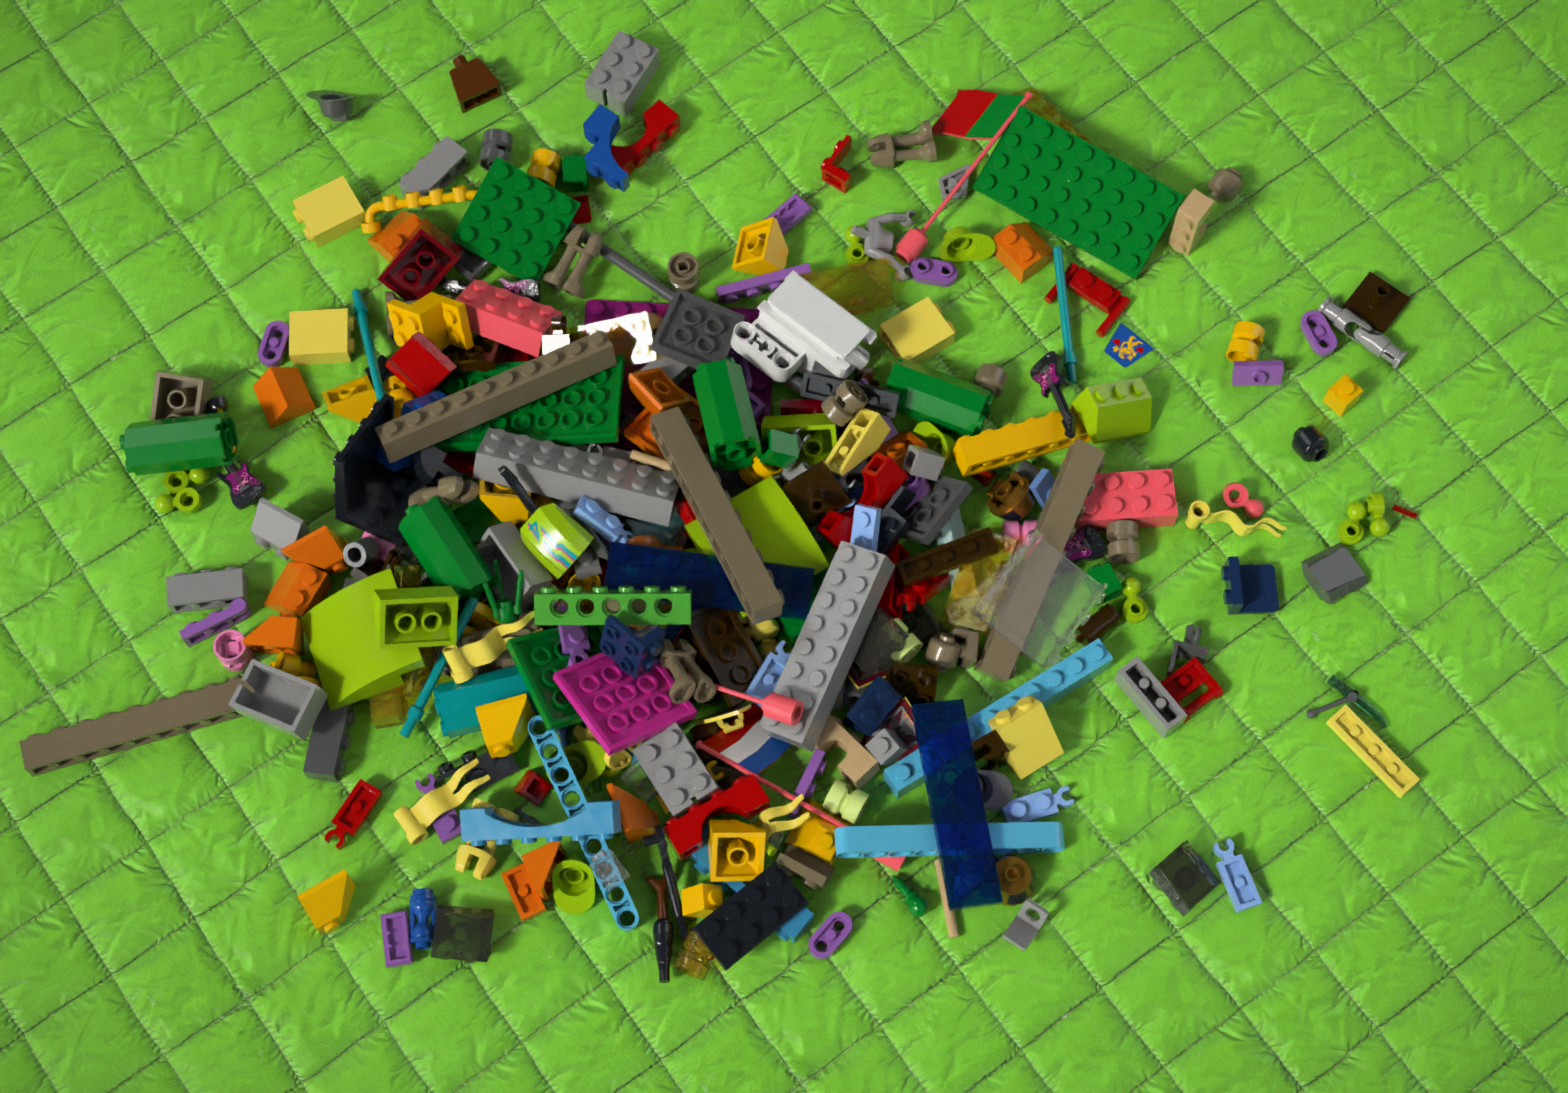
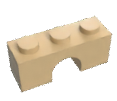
[1168,189,1214,256]
[814,714,880,790]

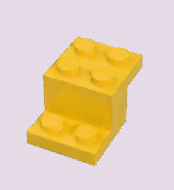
[387,292,474,350]

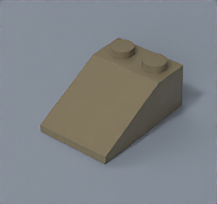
[150,370,213,421]

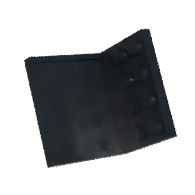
[333,394,438,547]

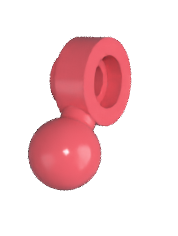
[1222,482,1264,519]

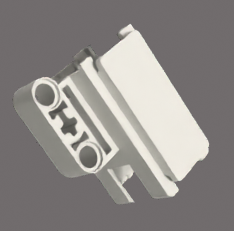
[731,270,877,382]

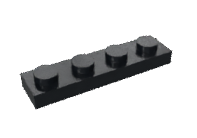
[800,370,901,418]

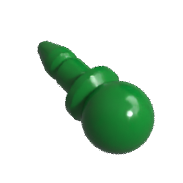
[892,875,929,917]

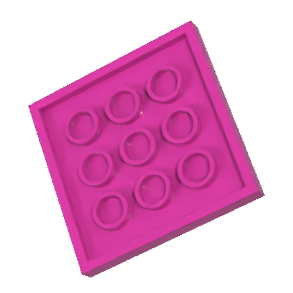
[553,652,697,756]

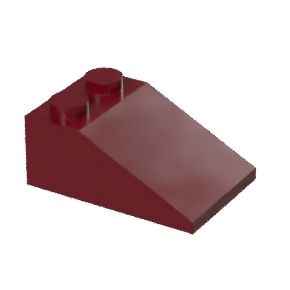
[377,218,463,301]

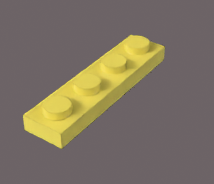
[1326,705,1420,798]

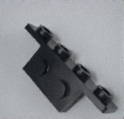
[876,485,916,556]
[434,734,531,793]

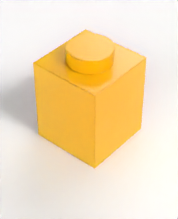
[1323,374,1364,417]
[681,883,723,918]

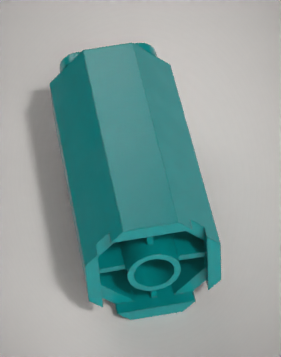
[433,666,540,738]

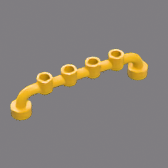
[361,185,478,233]

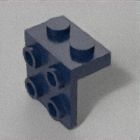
[1221,557,1279,615]
[600,614,666,680]
[843,675,902,736]

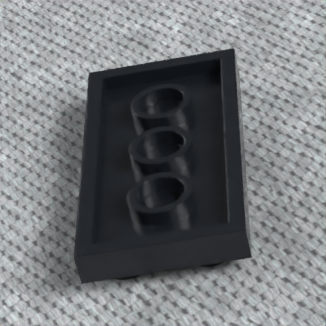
[692,862,809,971]

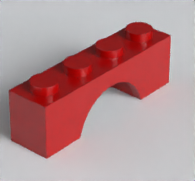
[611,99,680,176]
[815,452,908,549]
[663,774,770,861]

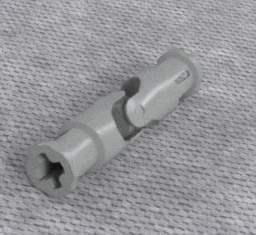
[1317,296,1409,370]

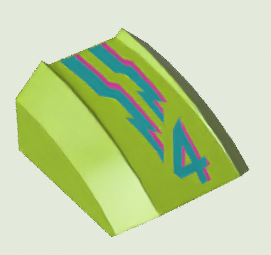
[520,503,594,579]

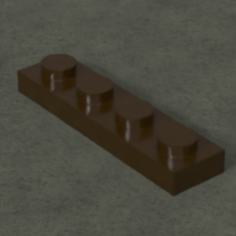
[895,527,999,588]

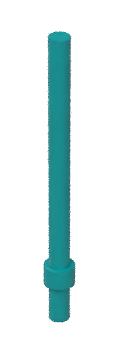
[1053,246,1077,384]
[352,289,385,402]
[399,596,479,738]

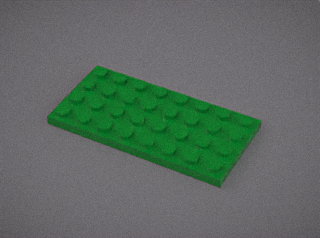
[972,105,1185,280]
[433,355,625,452]

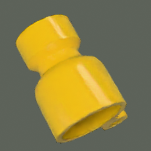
[269,652,317,678]

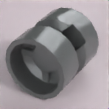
[479,128,513,171]

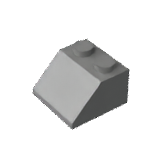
[250,498,310,562]

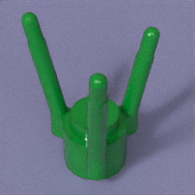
[483,559,524,623]

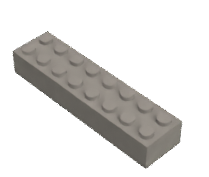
[472,428,680,527]
[758,541,895,752]

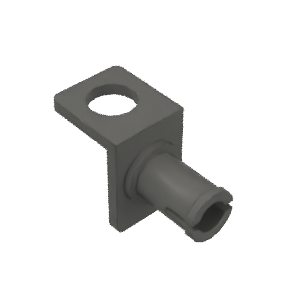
[1166,624,1209,677]

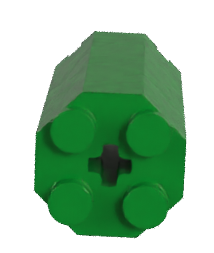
[886,357,995,436]
[692,358,762,471]
[119,412,238,476]
[398,495,498,612]

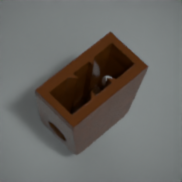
[449,55,502,113]

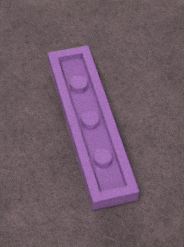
[716,263,811,304]

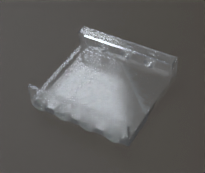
[971,529,1108,668]

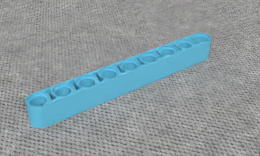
[528,715,640,932]
[834,822,1065,858]

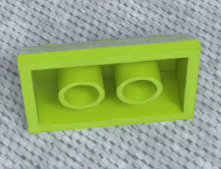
[1072,377,1152,444]
[761,413,840,473]
[373,586,458,650]

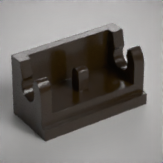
[967,729,1009,770]

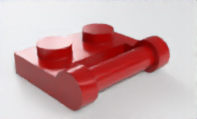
[1160,657,1224,724]

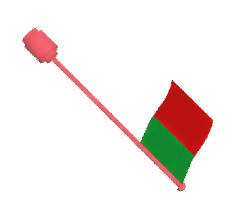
[894,90,1033,264]

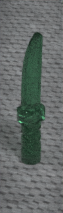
[1327,674,1388,728]

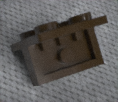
[885,662,938,711]

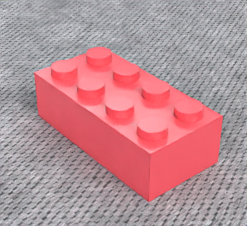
[454,279,562,357]
[1074,469,1178,532]

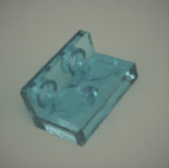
[625,514,684,546]

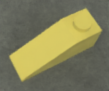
[825,408,891,476]

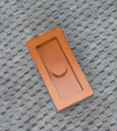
[500,863,547,922]

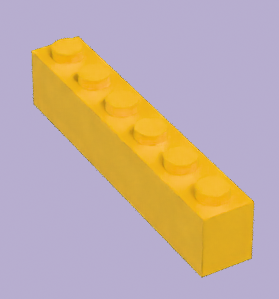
[952,406,1092,477]

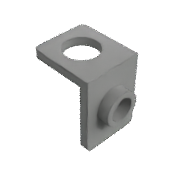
[1003,898,1049,951]

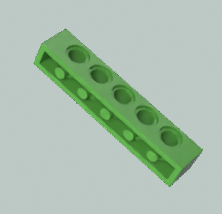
[534,585,692,625]

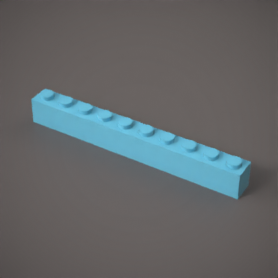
[883,638,1113,799]

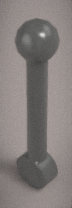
[1306,692,1357,719]

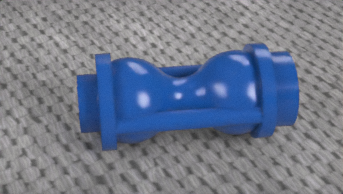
[410,888,437,950]

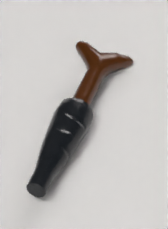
[644,873,678,983]

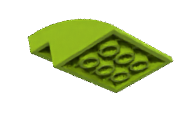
[684,476,830,617]
[300,568,425,711]

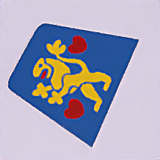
[1104,323,1154,367]

